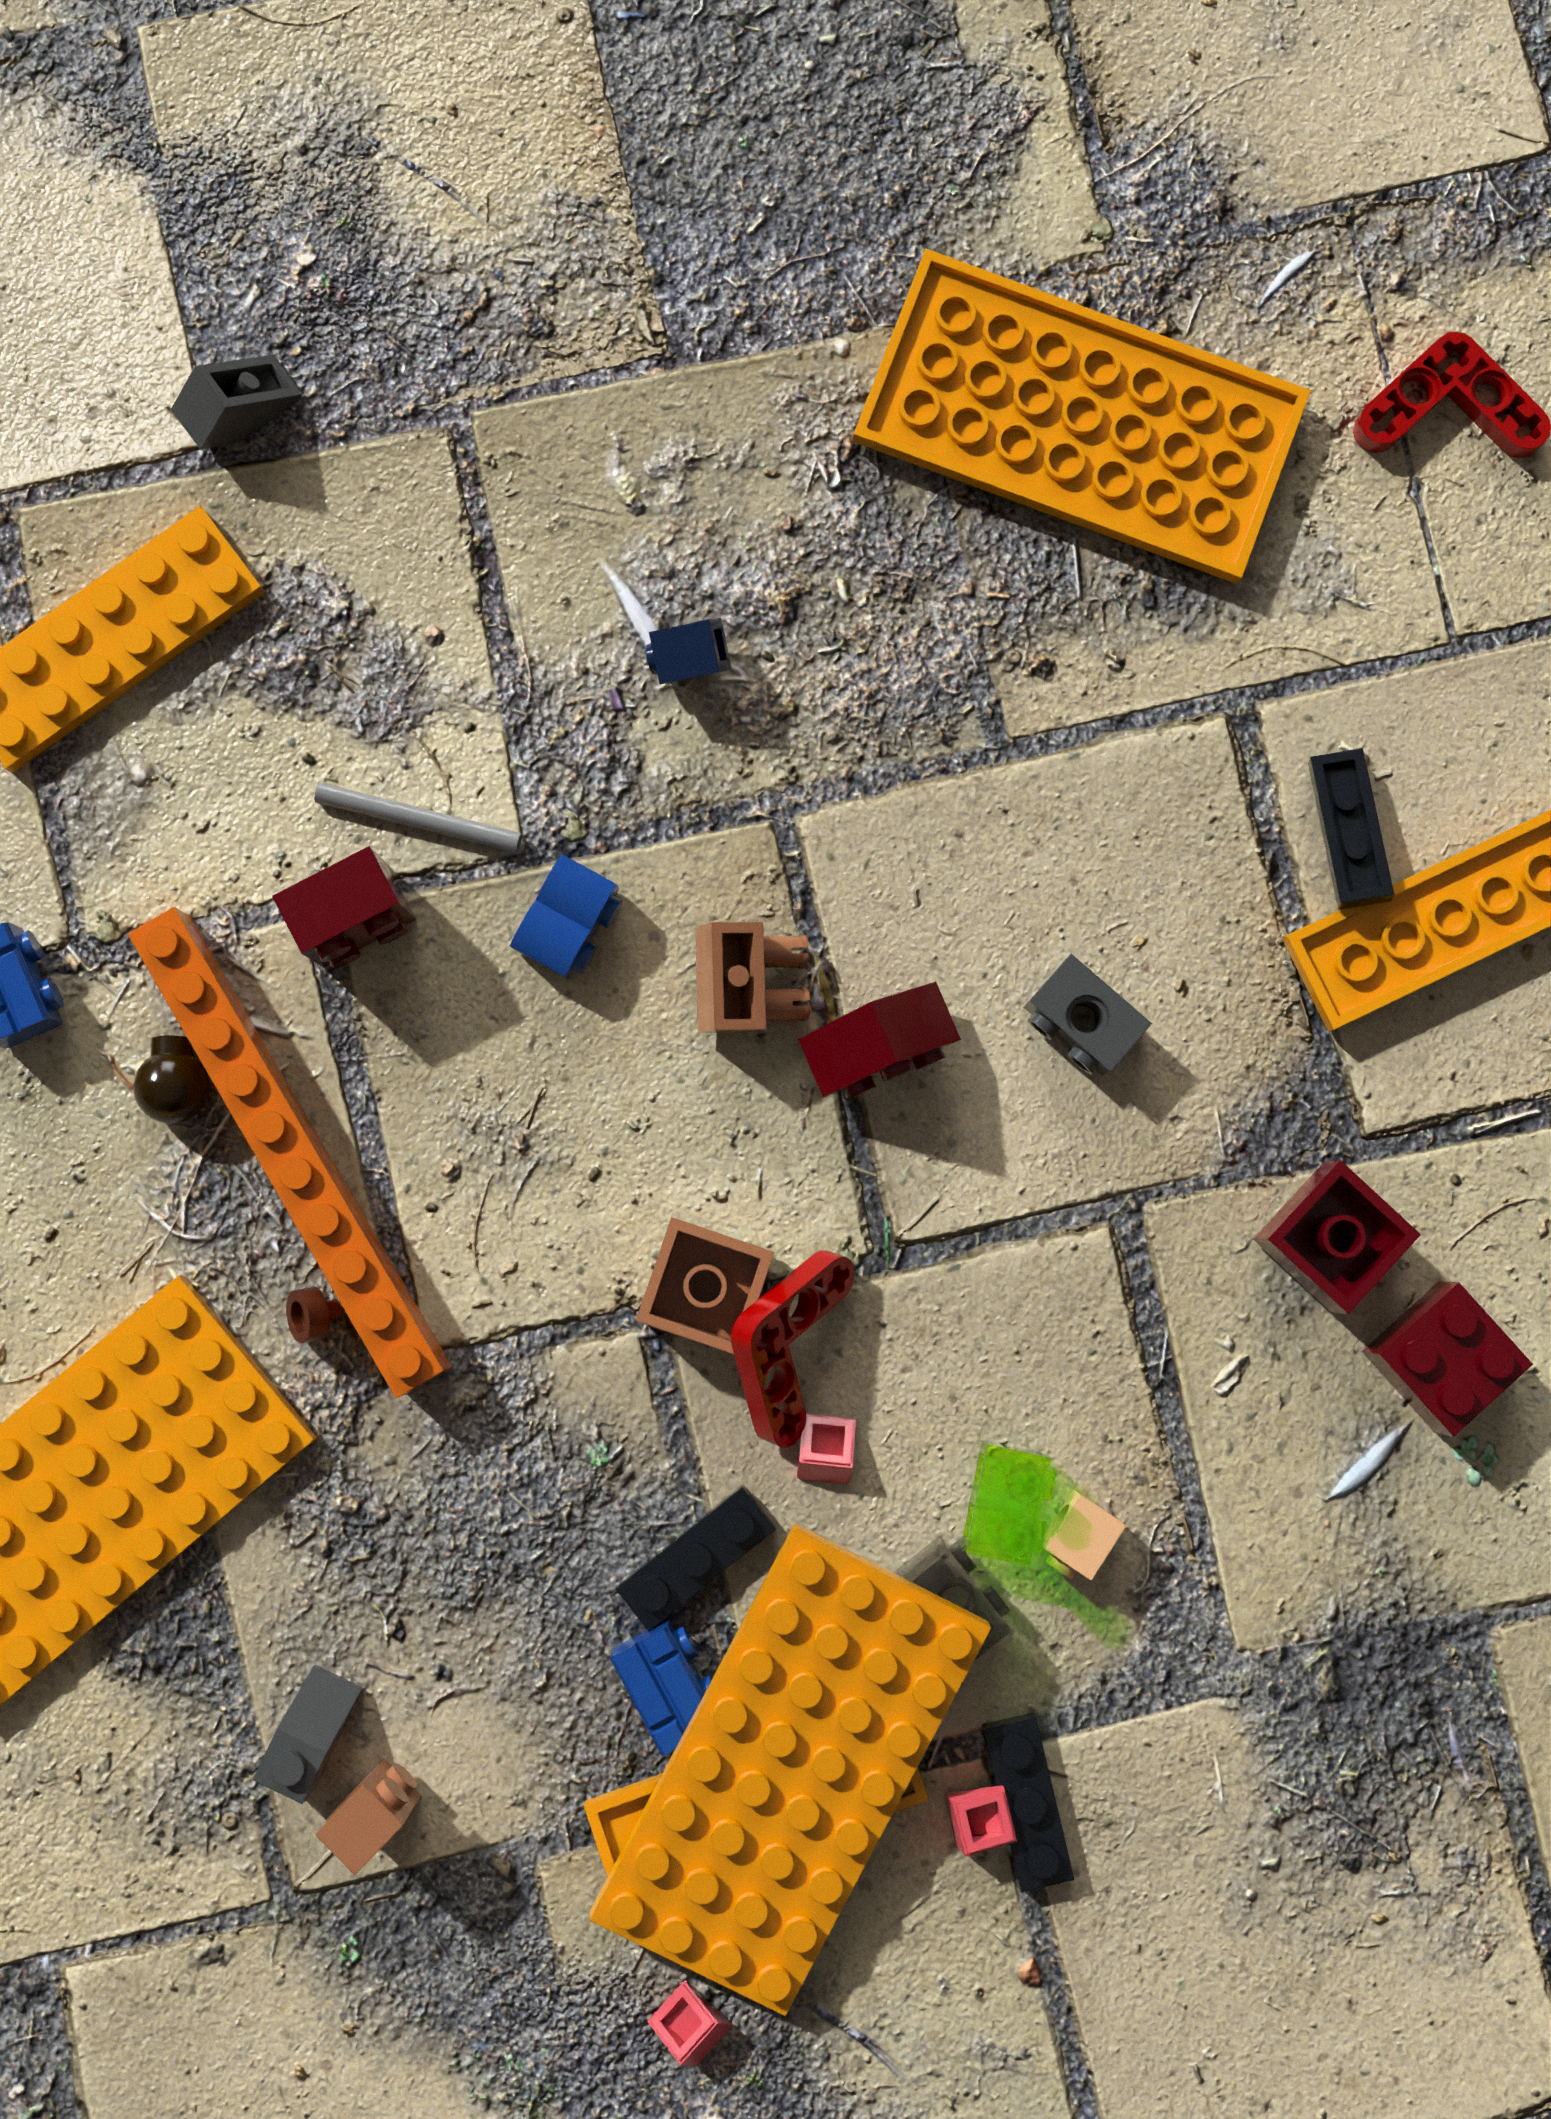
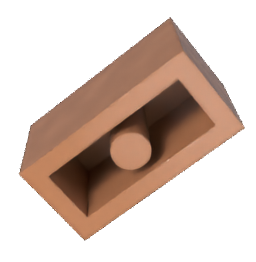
[315,1758,421,1875]

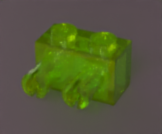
[961,1440,1057,1566]

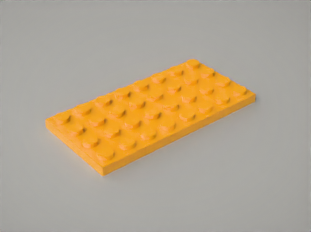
[852,248,1311,584]
[0,1275,318,1707]
[589,1523,991,2016]

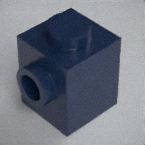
[646,618,732,685]

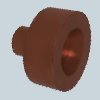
[286,1287,342,1344]

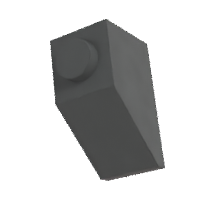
[171,355,303,450]
[253,1665,363,1804]

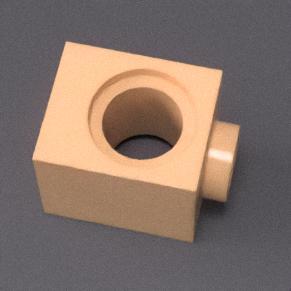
[1038,1489,1127,1580]

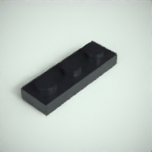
[1308,748,1394,910]
[615,1485,776,1632]
[982,1712,1074,1892]

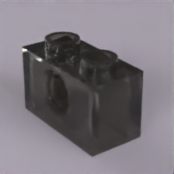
[893,1536,1012,1661]

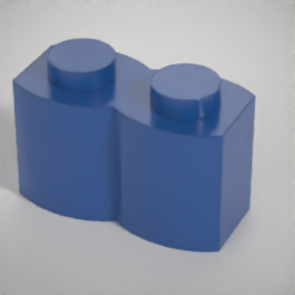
[510,854,622,980]

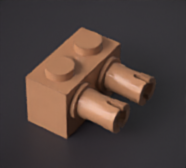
[695,922,810,1033]

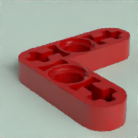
[1353,331,1551,458]
[731,1250,855,1448]

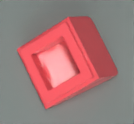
[797,1414,856,1484]
[944,1785,1017,1857]
[647,1980,732,2066]

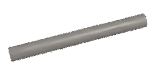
[314,782,522,853]

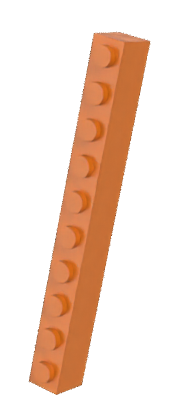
[128,907,452,1399]

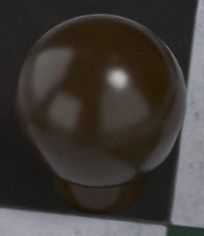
[133,1035,210,1124]

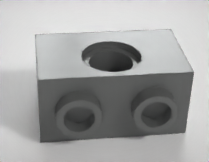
[1023,954,1152,1076]

